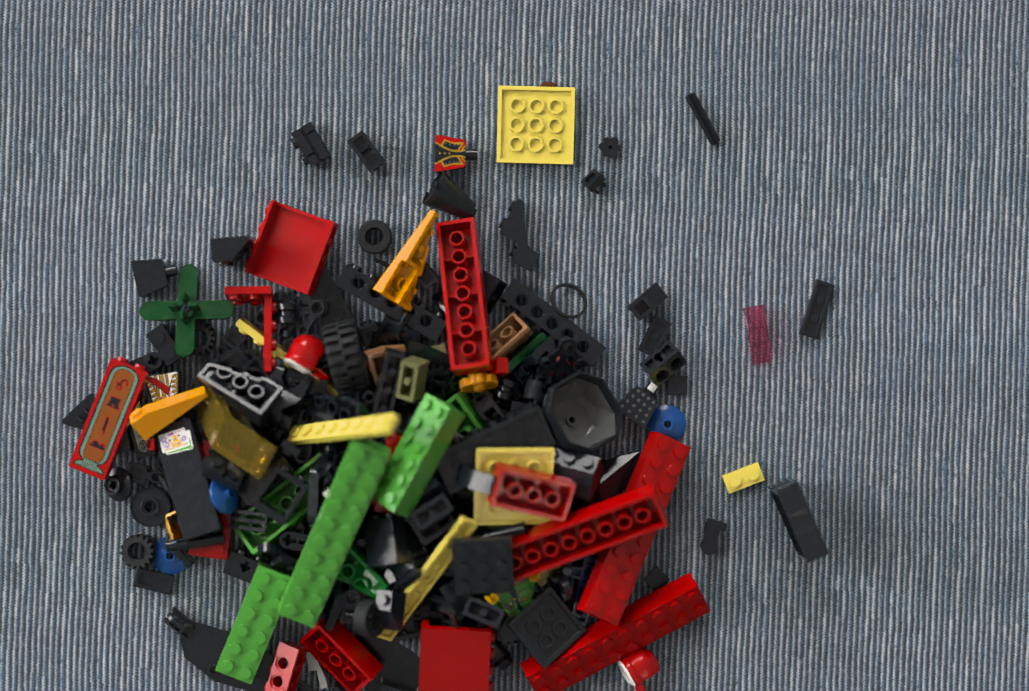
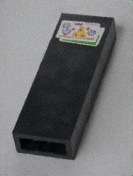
[155,416,225,542]

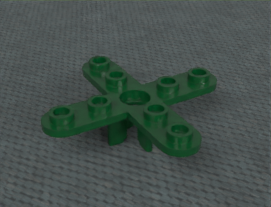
[139,264,234,357]

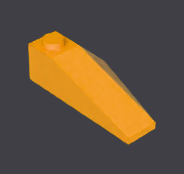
[129,386,208,441]

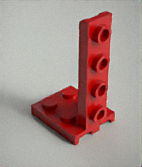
[224,286,277,376]

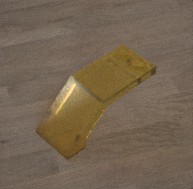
[197,387,277,480]

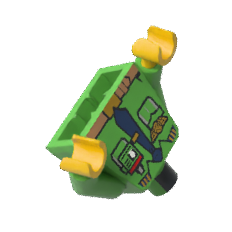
[484,573,540,617]

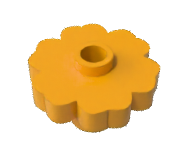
[459,372,498,393]

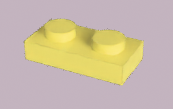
[722,462,765,494]

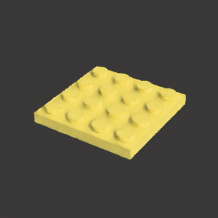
[497,85,575,165]
[473,447,555,525]

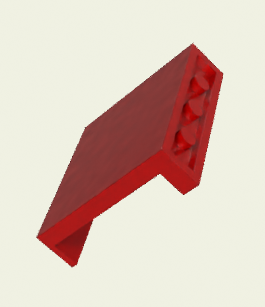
[245,200,339,297]
[419,619,495,691]

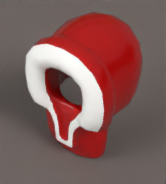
[284,334,330,381]
[618,648,660,691]

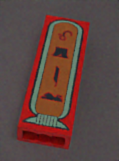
[68,356,150,480]

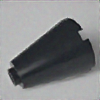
[422,172,477,219]

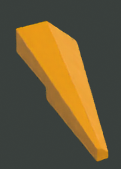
[373,210,439,311]

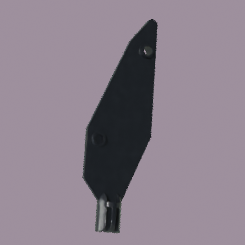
[162,606,315,691]

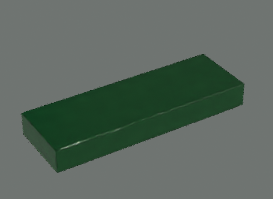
[508,332,547,372]

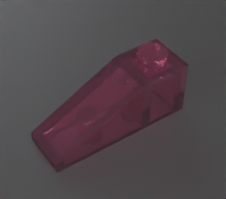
[742,305,772,365]

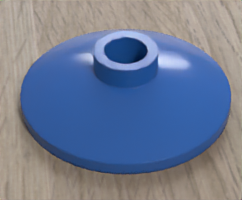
[648,405,686,440]
[210,481,239,514]
[153,536,190,574]

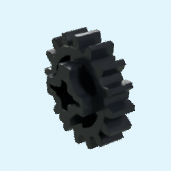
[425,364,458,401]
[316,449,344,486]

